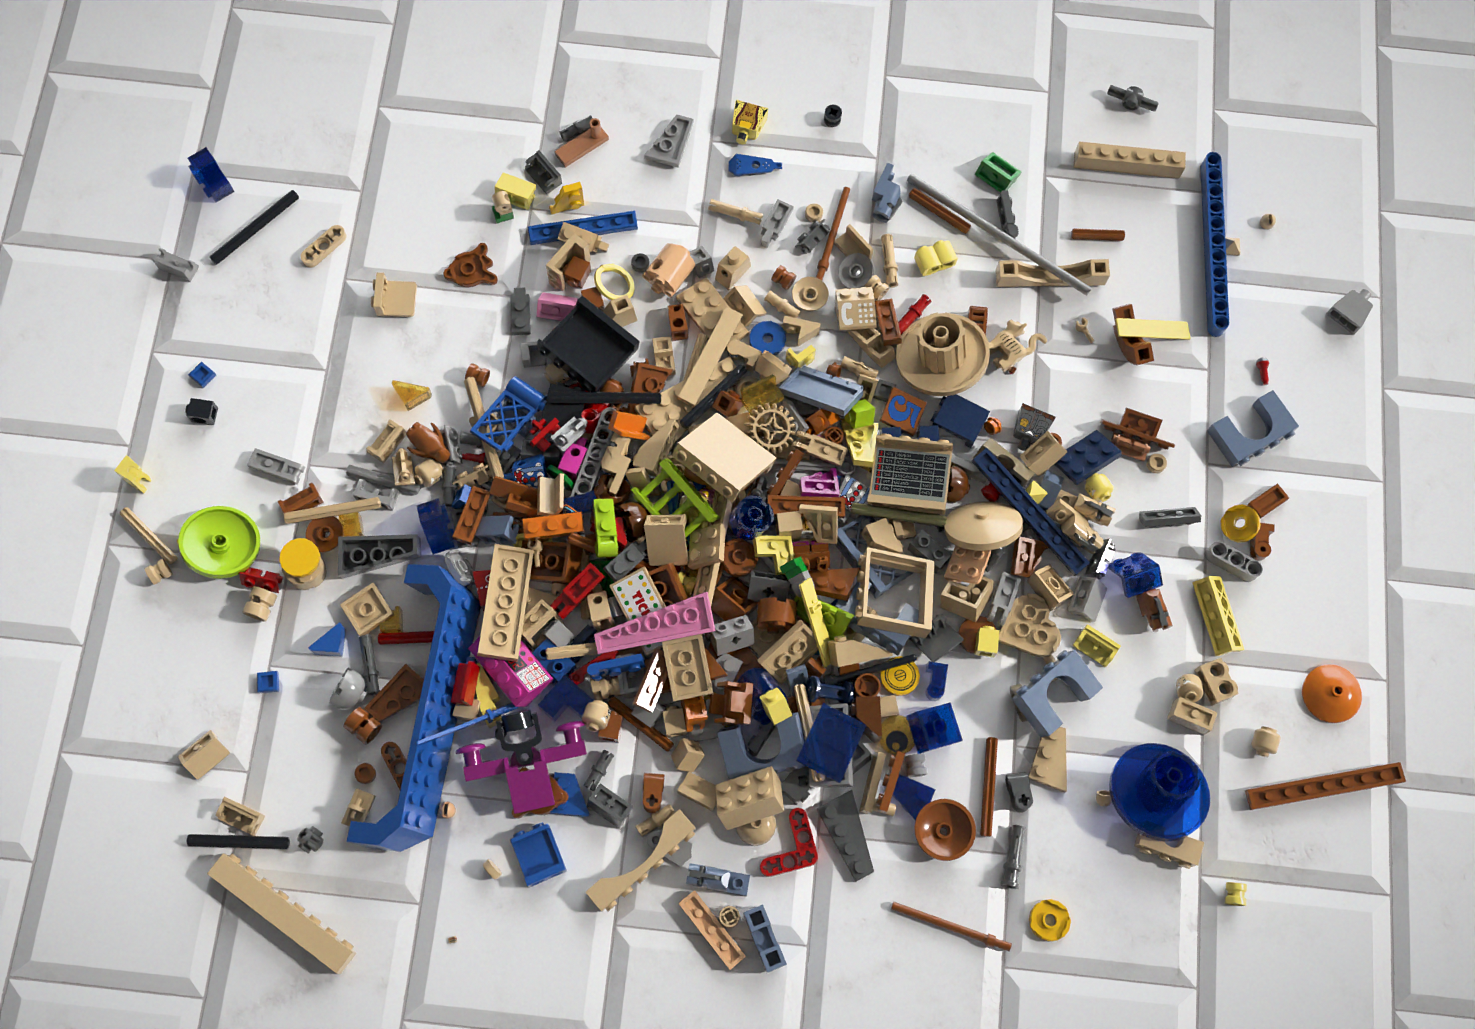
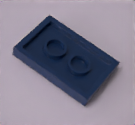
[1054,430,1122,485]

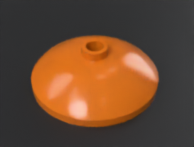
[1302,665,1362,723]

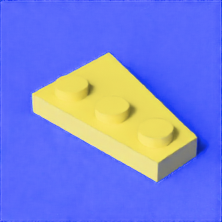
[841,419,879,467]

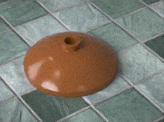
[914,799,976,861]

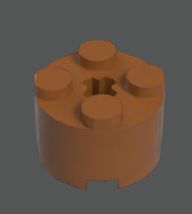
[757,597,797,634]

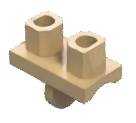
[341,788,376,827]

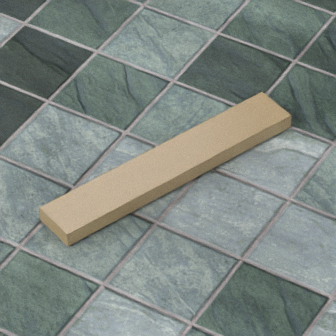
[678,306,743,407]

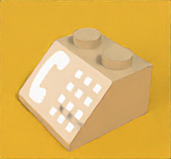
[835,287,876,331]

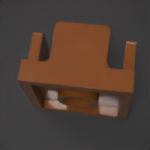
[709,681,753,726]

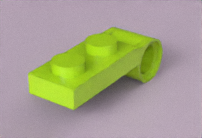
[592,499,618,558]

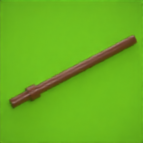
[816,187,850,280]
[891,902,1012,951]

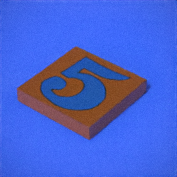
[879,387,927,437]

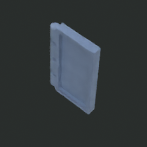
[779,366,863,416]

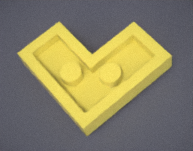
[752,536,795,575]

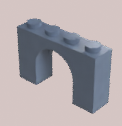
[1207,390,1299,467]
[835,581,919,656]
[1012,650,1103,737]
[717,712,809,779]

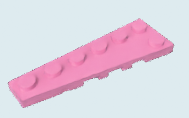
[594,592,715,654]

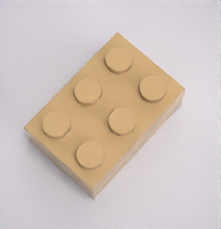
[715,766,784,830]

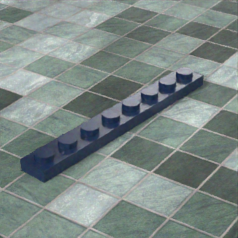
[971,448,1090,576]

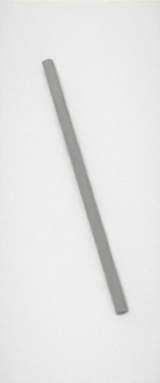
[907,173,1092,296]

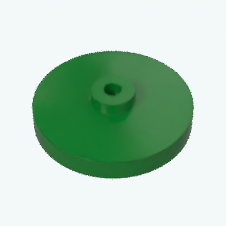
[546,465,575,492]

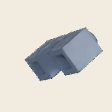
[743,904,787,973]

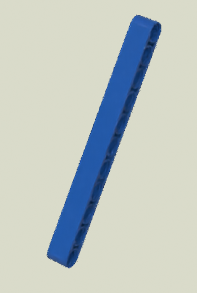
[1200,152,1230,337]

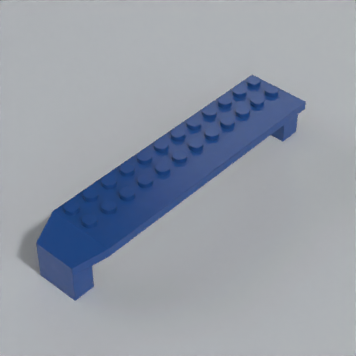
[347,564,480,852]

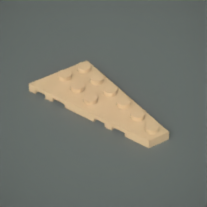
[634,356,736,446]

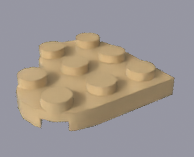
[998,593,1061,657]

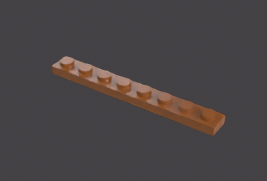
[1245,762,1406,810]

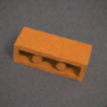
[522,512,585,541]

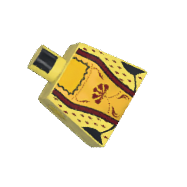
[732,100,768,145]

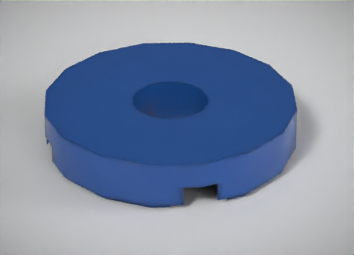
[749,321,786,355]

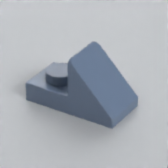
[1038,470,1064,510]
[786,665,808,696]

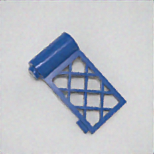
[470,376,548,453]

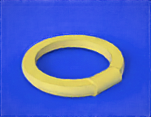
[594,264,635,300]

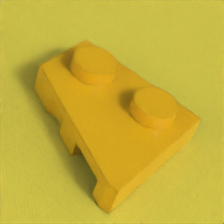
[549,182,584,215]

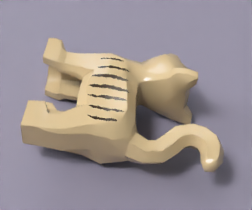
[988,319,1047,372]

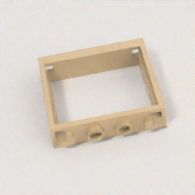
[855,547,934,638]

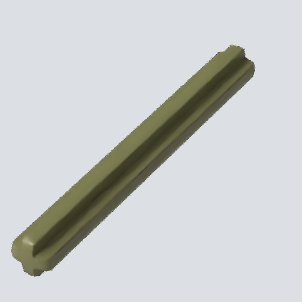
[851,503,947,527]

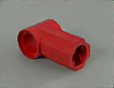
[581,403,610,434]

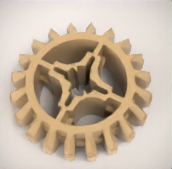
[744,403,795,454]

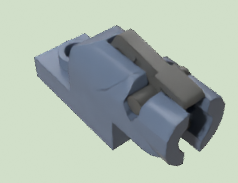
[872,163,902,223]
[686,863,750,896]

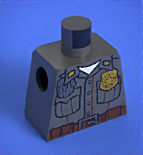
[1013,403,1056,451]

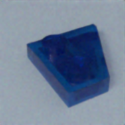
[892,774,936,821]

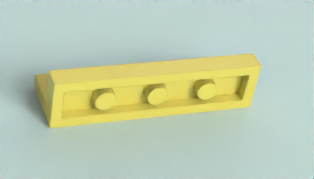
[1192,576,1244,656]

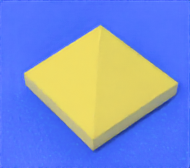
[1025,481,1048,504]

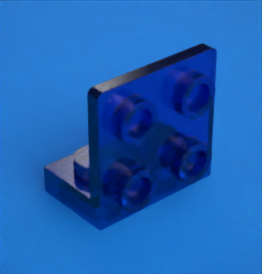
[1108,552,1163,598]

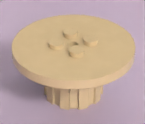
[896,312,990,396]

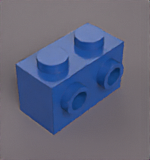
[532,638,577,685]

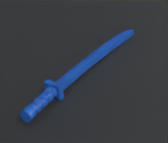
[415,703,518,746]

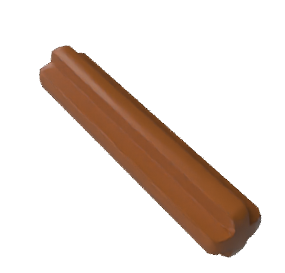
[1071,228,1125,241]

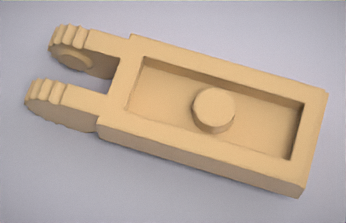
[792,431,848,467]

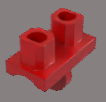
[529,418,561,453]

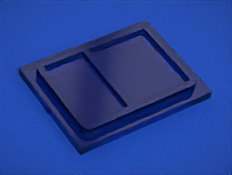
[796,703,866,783]

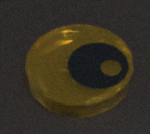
[879,715,918,755]

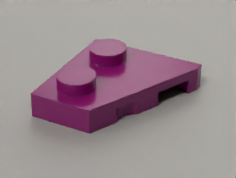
[799,468,840,497]

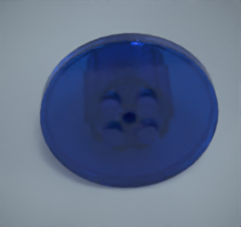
[1109,743,1210,841]

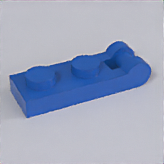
[587,654,646,681]

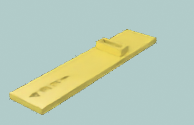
[1115,318,1191,340]
[798,578,831,667]

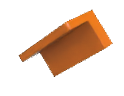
[608,411,651,440]

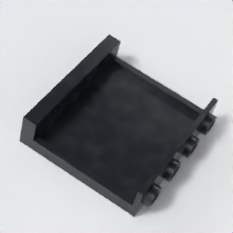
[537,296,640,392]

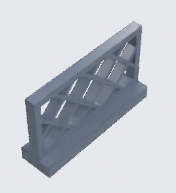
[835,515,914,599]

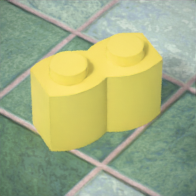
[914,240,958,276]

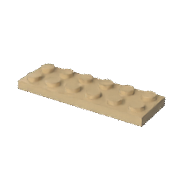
[477,544,534,662]

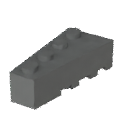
[338,534,421,579]

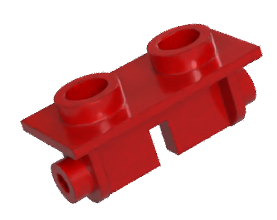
[239,567,283,593]

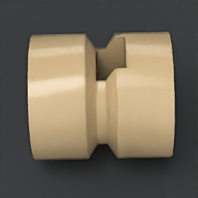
[242,586,277,622]

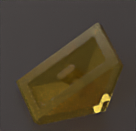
[392,380,432,411]

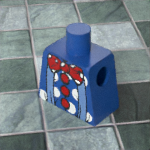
[504,454,548,489]

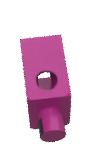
[558,437,589,484]

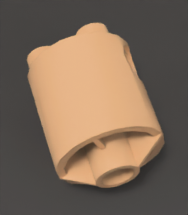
[642,243,695,297]

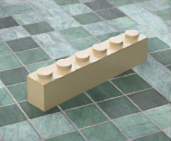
[1074,141,1186,178]

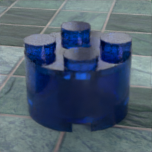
[729,496,774,540]

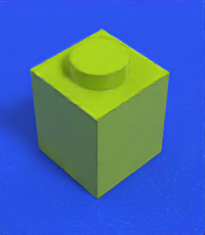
[844,399,875,429]

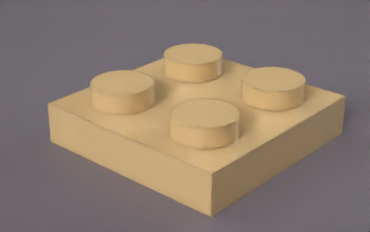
[688,523,726,570]
[340,583,395,636]

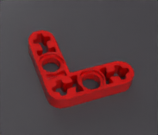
[760,808,818,877]

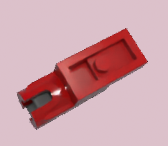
[550,563,605,620]

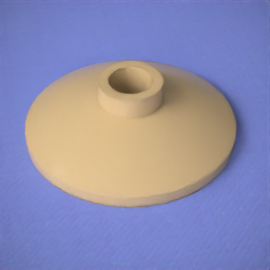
[792,277,829,311]

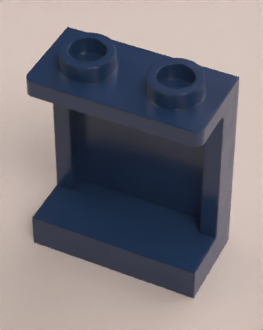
[930,394,990,448]

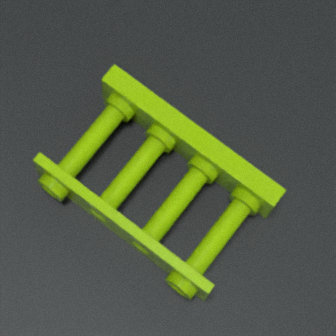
[631,458,719,546]

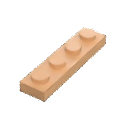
[678,890,746,970]

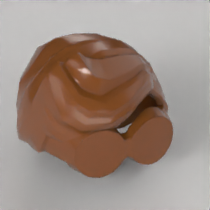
[594,474,631,507]

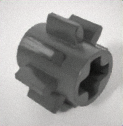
[297,826,324,853]

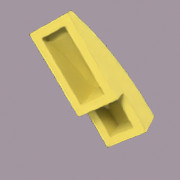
[476,663,502,729]

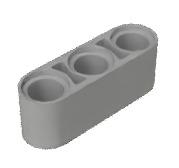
[1205,541,1263,582]

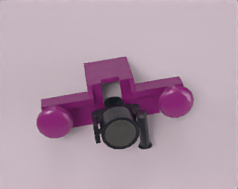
[456,709,587,814]

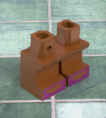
[792,540,830,572]

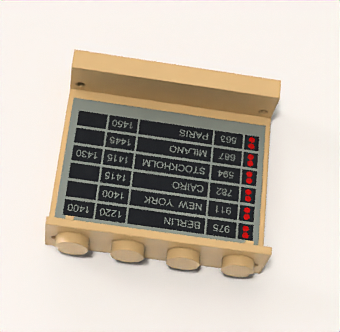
[867,434,953,515]

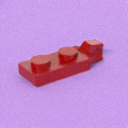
[569,650,619,686]

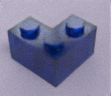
[187,147,235,202]
[417,498,455,555]
[538,675,594,722]

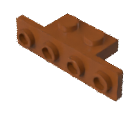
[1100,407,1175,450]
[489,476,568,518]

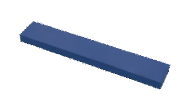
[528,210,638,245]

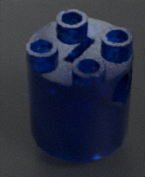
[736,668,788,725]

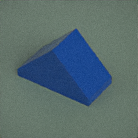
[308,622,346,657]

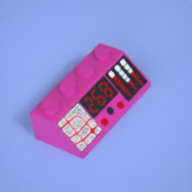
[468,636,553,707]

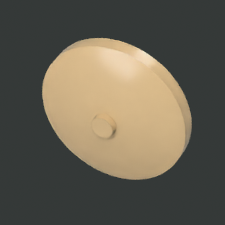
[944,501,1023,551]

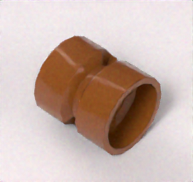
[853,673,881,698]
[343,707,382,745]

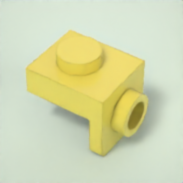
[786,345,816,369]

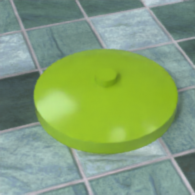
[178,506,260,579]

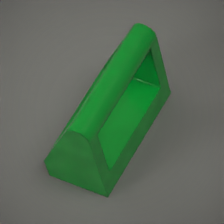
[974,152,1022,193]

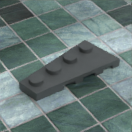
[816,790,874,882]

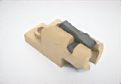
[599,432,631,497]
[1054,490,1116,527]
[1046,499,1104,554]

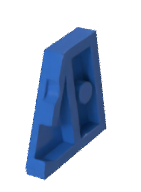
[550,772,590,817]

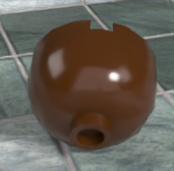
[946,465,970,504]
[615,502,650,542]

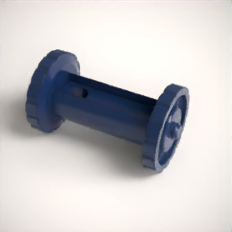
[805,676,854,706]

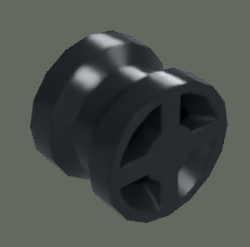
[824,104,842,127]

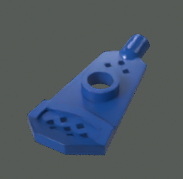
[729,154,782,176]

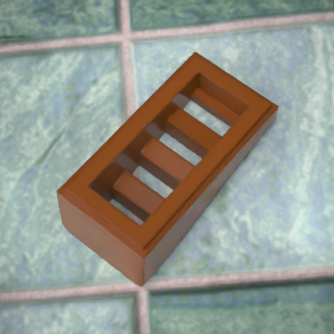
[967,306,988,335]

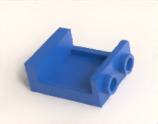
[510,822,567,888]

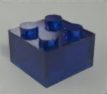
[906,702,963,754]

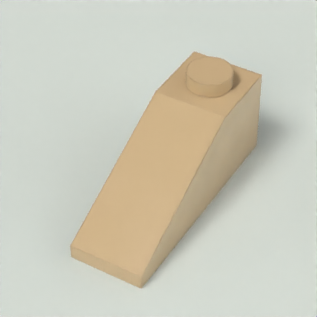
[633,418,680,477]
[828,635,893,667]

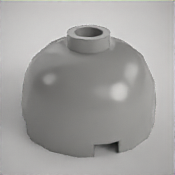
[329,667,367,709]

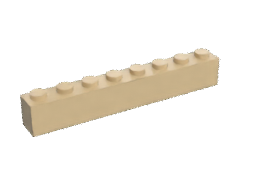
[207,853,356,974]

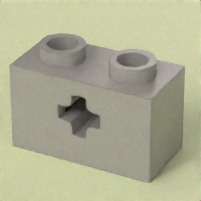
[710,615,755,656]

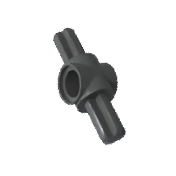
[1107,85,1159,112]

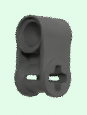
[1005,772,1033,813]

